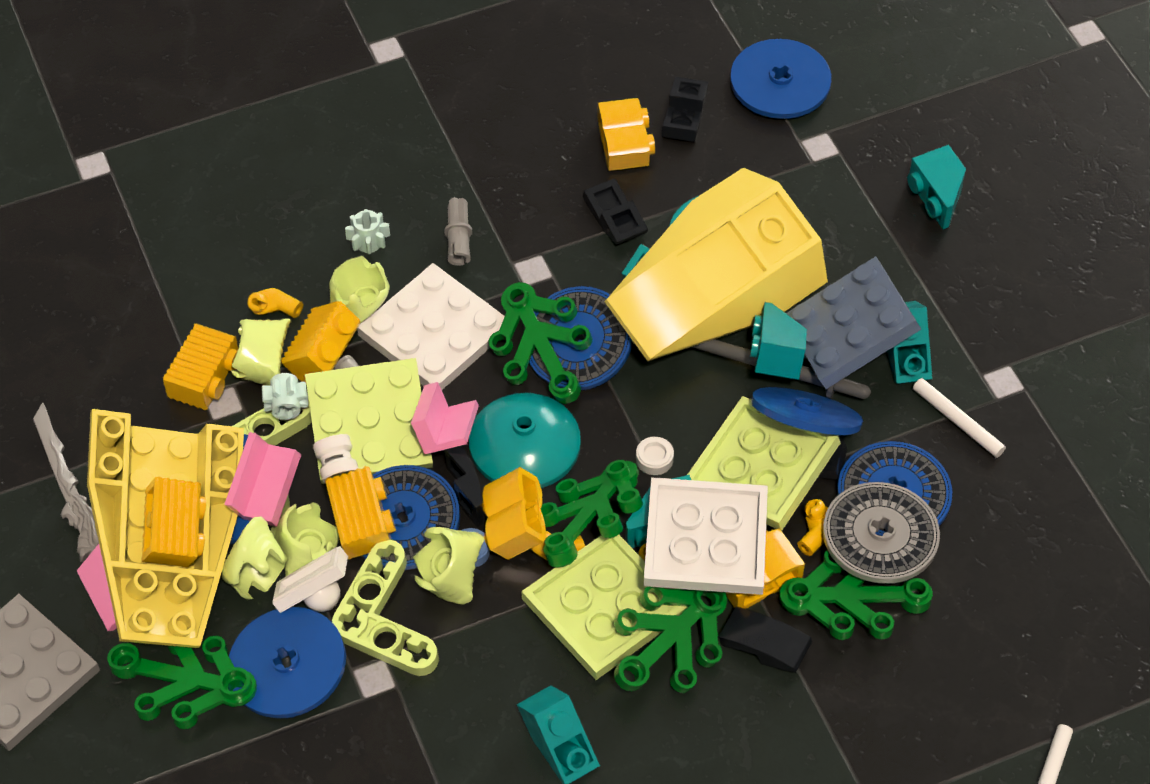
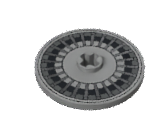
[823,482,940,583]

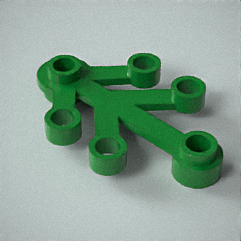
[489,282,593,404]
[541,460,643,568]
[780,550,933,640]
[614,587,727,693]
[107,636,257,729]

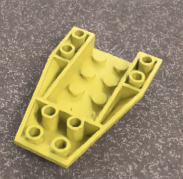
[604,168,828,361]
[87,409,244,648]

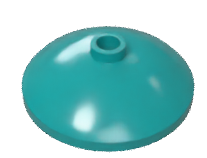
[469,393,581,488]

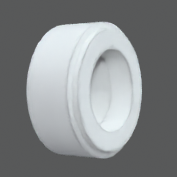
[636,437,674,475]

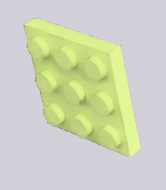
[305,358,433,484]
[687,396,841,531]
[521,535,688,680]

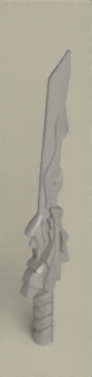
[33,403,99,562]

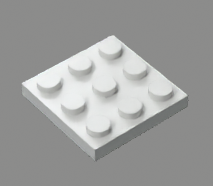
[357,263,505,390]
[644,477,768,595]

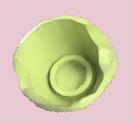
[329,256,390,322]
[231,319,291,386]
[271,502,339,576]
[221,516,287,600]
[413,527,484,605]

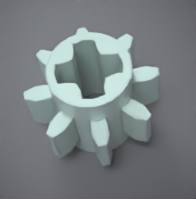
[345,209,390,254]
[262,373,308,420]

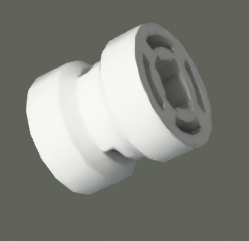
[313,434,359,483]

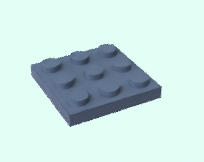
[786,256,921,389]

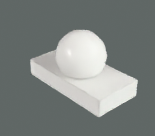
[272,546,348,613]

